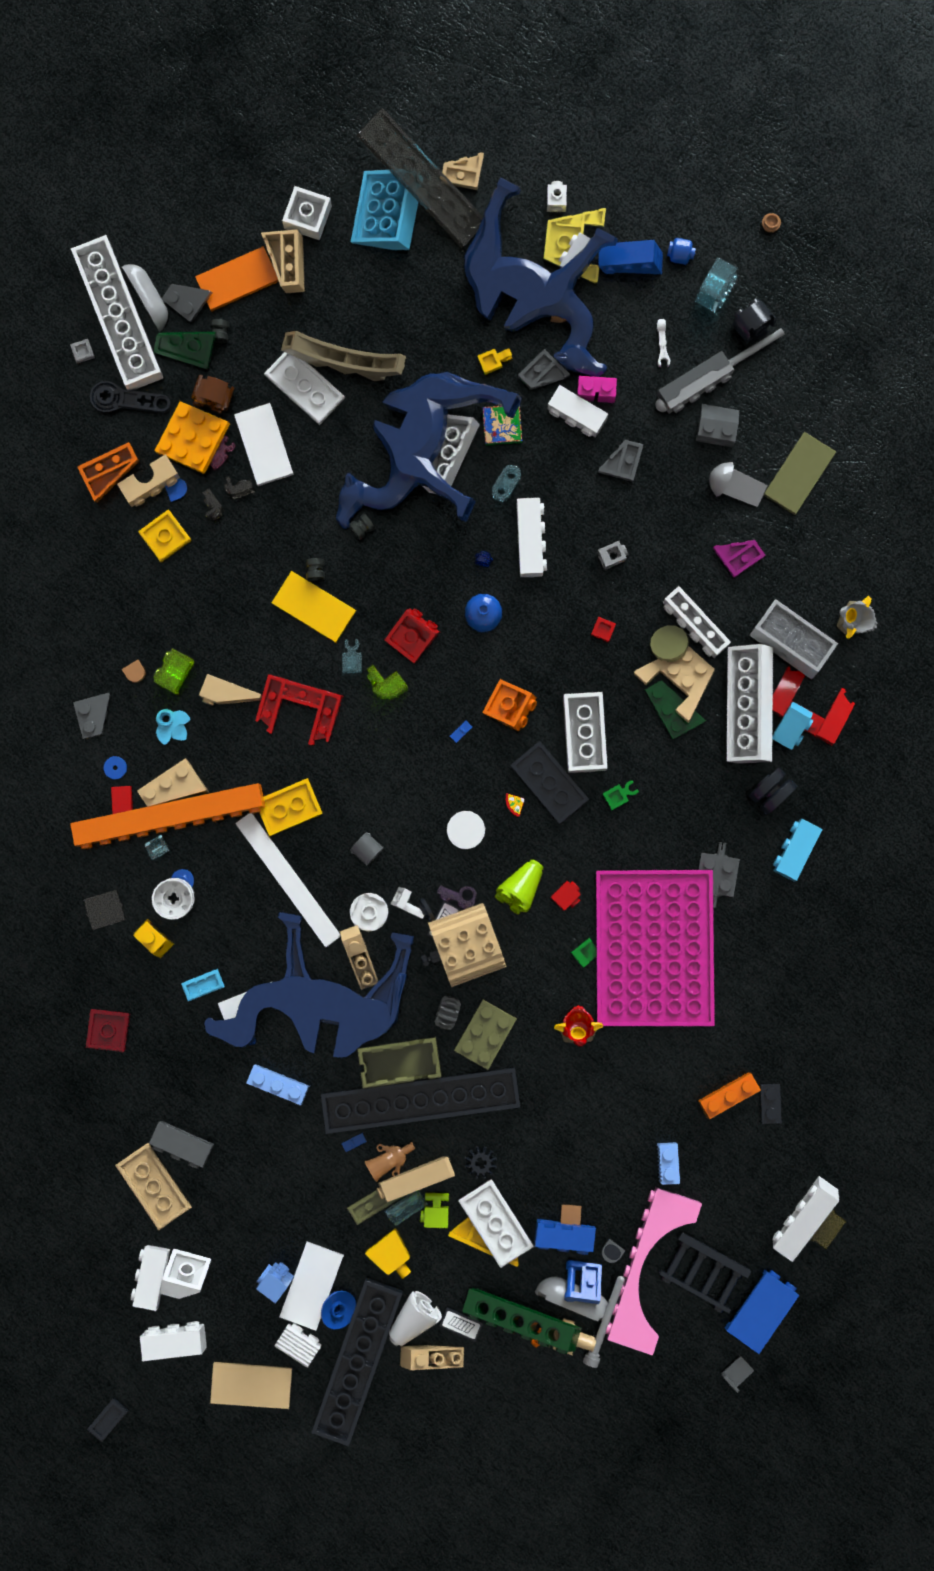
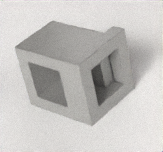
[597,541,628,570]

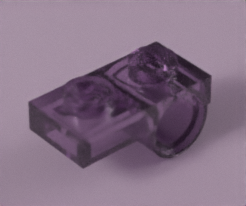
[437,886,476,909]

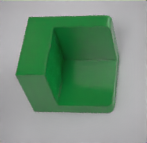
[571,938,597,968]

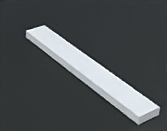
[235,813,341,947]

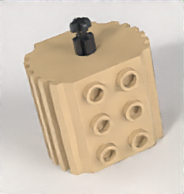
[421,903,506,987]

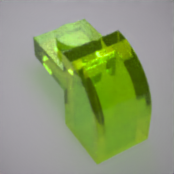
[367,665,408,699]

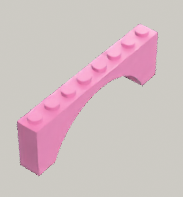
[606,1187,702,1356]

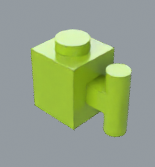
[421,1193,449,1228]

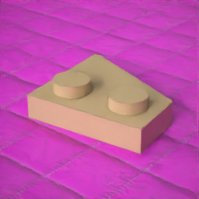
[441,153,484,190]

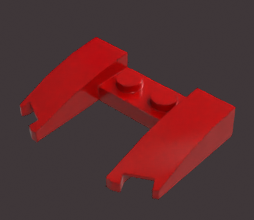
[772,667,855,746]
[255,674,343,745]

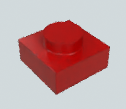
[591,617,616,642]

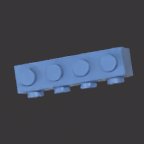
[256,1262,294,1304]

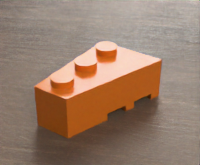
[78,442,139,503]

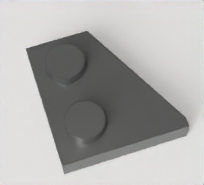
[161,284,213,322]
[518,349,570,390]
[598,440,643,482]

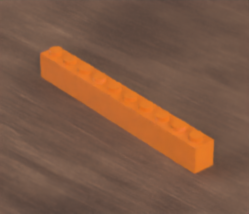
[70,783,265,849]

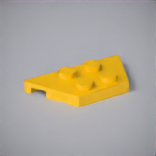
[448,1217,518,1267]

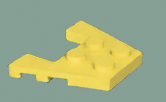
[544,208,606,283]

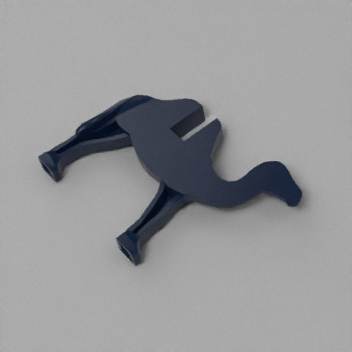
[464,177,618,377]
[336,372,522,529]
[204,912,414,1058]

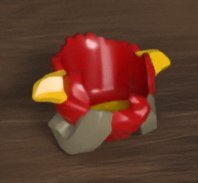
[554,1005,603,1046]

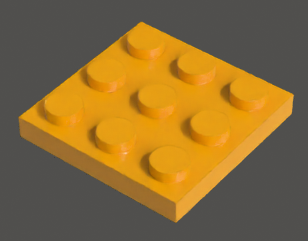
[155,401,230,474]

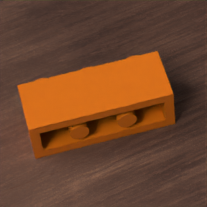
[698,1072,761,1119]

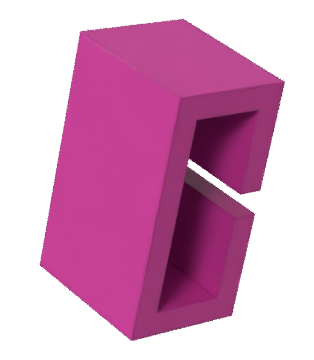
[577,376,617,403]

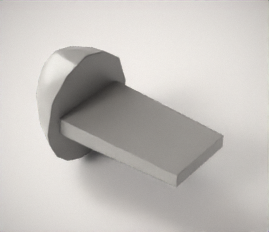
[709,462,767,507]

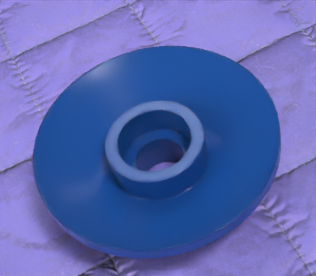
[321,1291,356,1330]

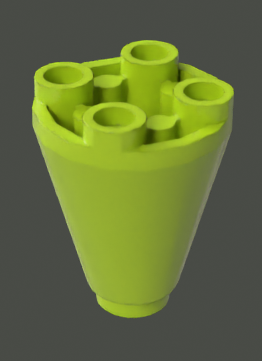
[495,859,543,914]

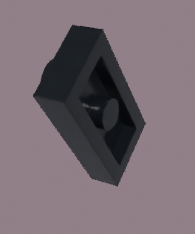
[760,1084,782,1124]

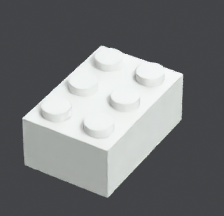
[140,1321,207,1361]

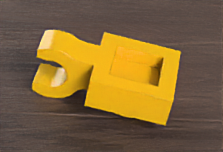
[478,349,512,375]

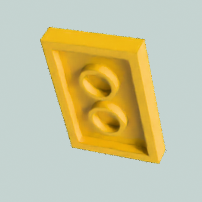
[259,778,323,836]

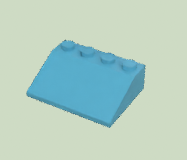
[351,169,423,250]

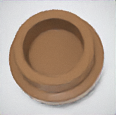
[762,213,781,232]

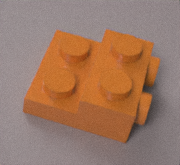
[482,679,537,731]

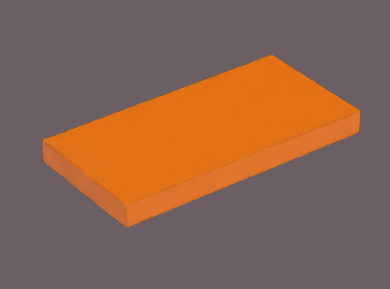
[195,246,279,312]

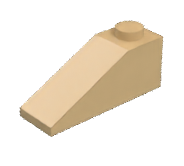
[199,674,262,706]

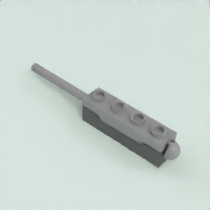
[655,328,785,414]

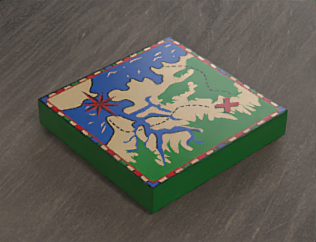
[482,405,523,445]

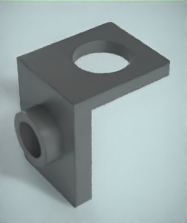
[721,1356,754,1393]

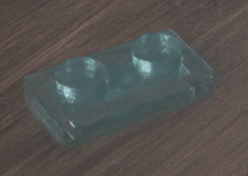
[385,1190,428,1226]

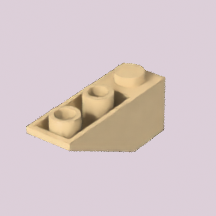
[340,925,379,990]
[400,1345,464,1370]

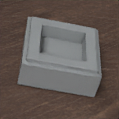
[70,339,95,364]

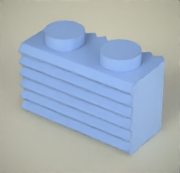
[656,1142,680,1185]

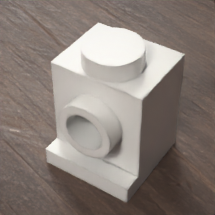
[547,181,567,212]

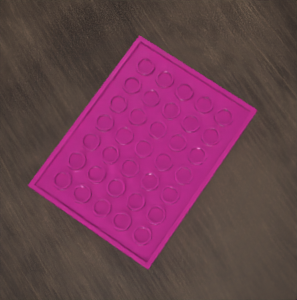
[596,870,715,1026]

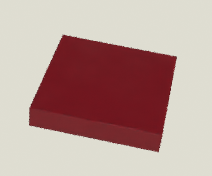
[86,1009,130,1052]

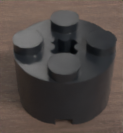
[733,298,777,344]

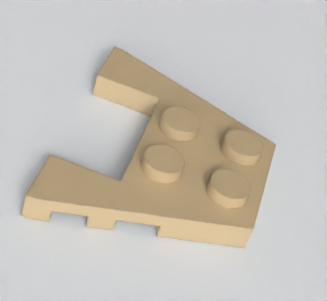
[634,647,715,723]

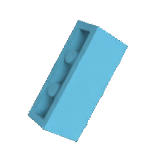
[773,819,822,881]

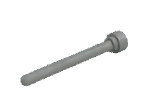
[583,1276,625,1368]

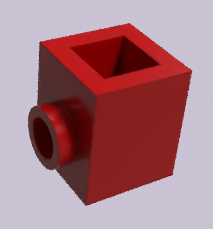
[550,881,581,911]

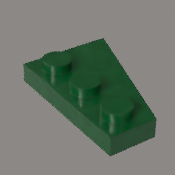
[154,332,216,369]

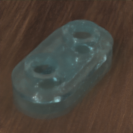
[492,465,521,501]

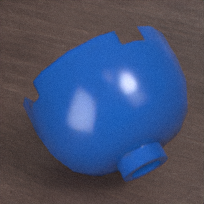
[465,594,502,632]

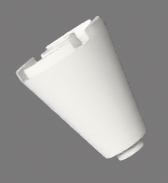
[389,1291,442,1346]

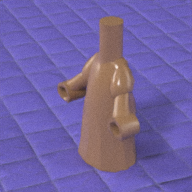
[365,1142,416,1182]

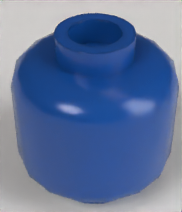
[667,238,696,265]

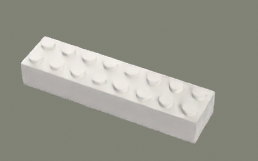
[71,235,163,390]

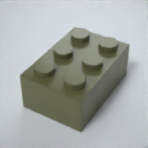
[454,1000,517,1070]

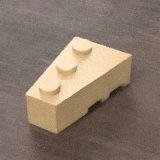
[261,229,304,293]
[137,759,209,807]

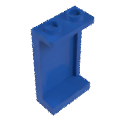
[724,1270,799,1354]

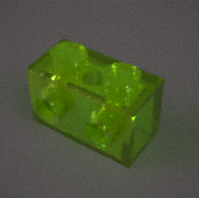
[153,648,195,695]

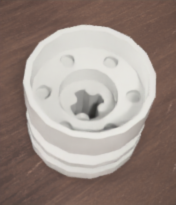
[152,878,195,919]

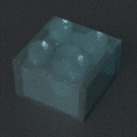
[695,257,738,312]

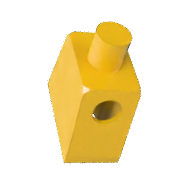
[133,919,174,958]
[365,1228,411,1279]

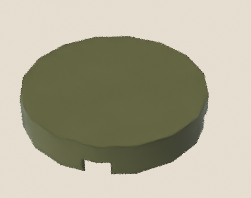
[650,625,689,662]

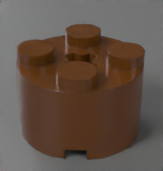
[191,375,234,414]

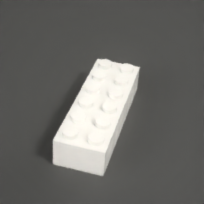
[727,644,773,763]

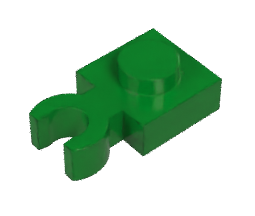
[602,781,639,811]

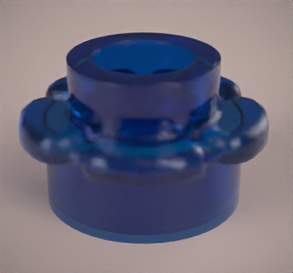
[475,551,493,567]

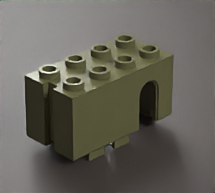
[358,1037,442,1088]

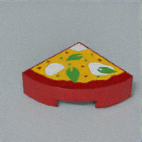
[506,793,525,817]

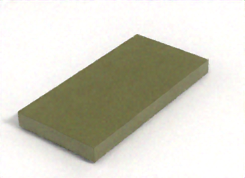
[764,432,836,515]

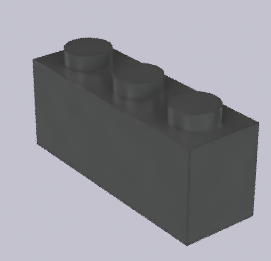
[149,1121,214,1169]

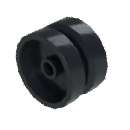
[748,767,798,815]

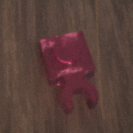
[209,436,235,470]

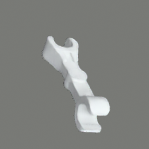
[657,319,670,367]

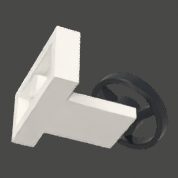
[391,887,435,922]

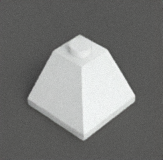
[160,1249,211,1299]

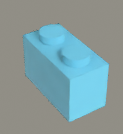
[772,702,813,750]

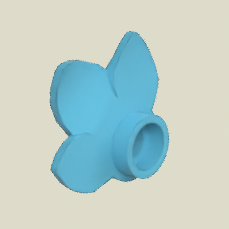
[156,709,190,745]

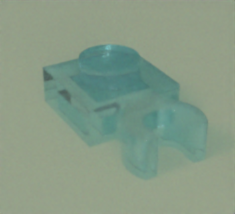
[342,639,362,673]

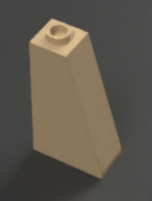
[377,1156,455,1202]

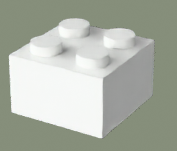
[282,186,332,240]

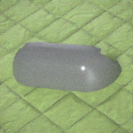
[122,264,169,332]
[535,1277,608,1321]

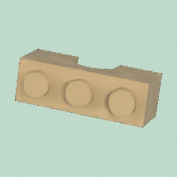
[117,454,180,507]

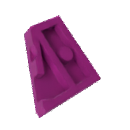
[713,540,766,578]

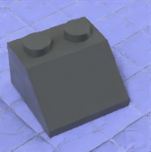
[696,404,739,447]

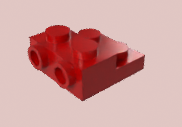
[385,608,439,663]

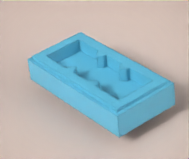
[181,969,225,1001]

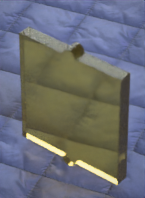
[811,1210,846,1249]

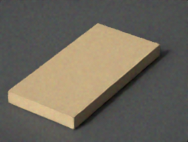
[115,1142,192,1230]
[210,1362,292,1409]

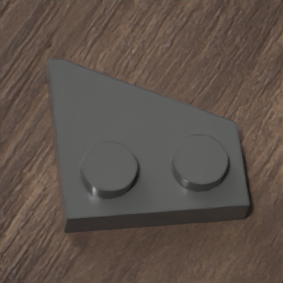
[73,693,111,740]

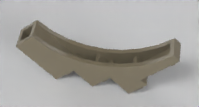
[281,331,406,381]

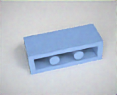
[247,1064,310,1105]

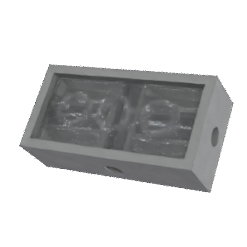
[750,599,838,679]

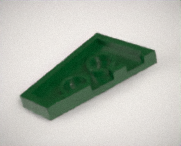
[644,680,706,740]

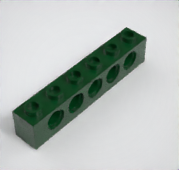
[462,1289,582,1354]

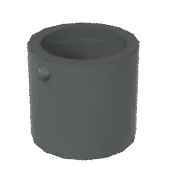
[350,832,384,866]

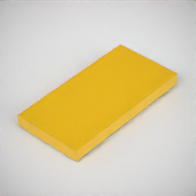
[271,571,356,643]

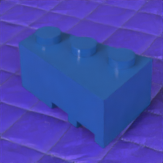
[598,240,663,274]
[534,1219,596,1255]

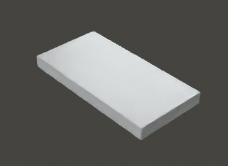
[264,352,345,425]
[234,403,294,486]
[458,1179,534,1268]
[280,1241,344,1331]

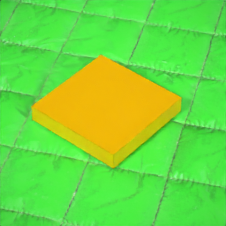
[138,509,191,562]

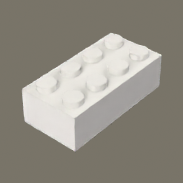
[563,692,607,773]

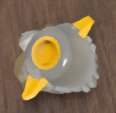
[837,596,877,638]

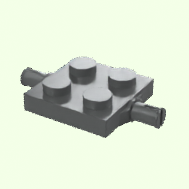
[699,842,740,908]

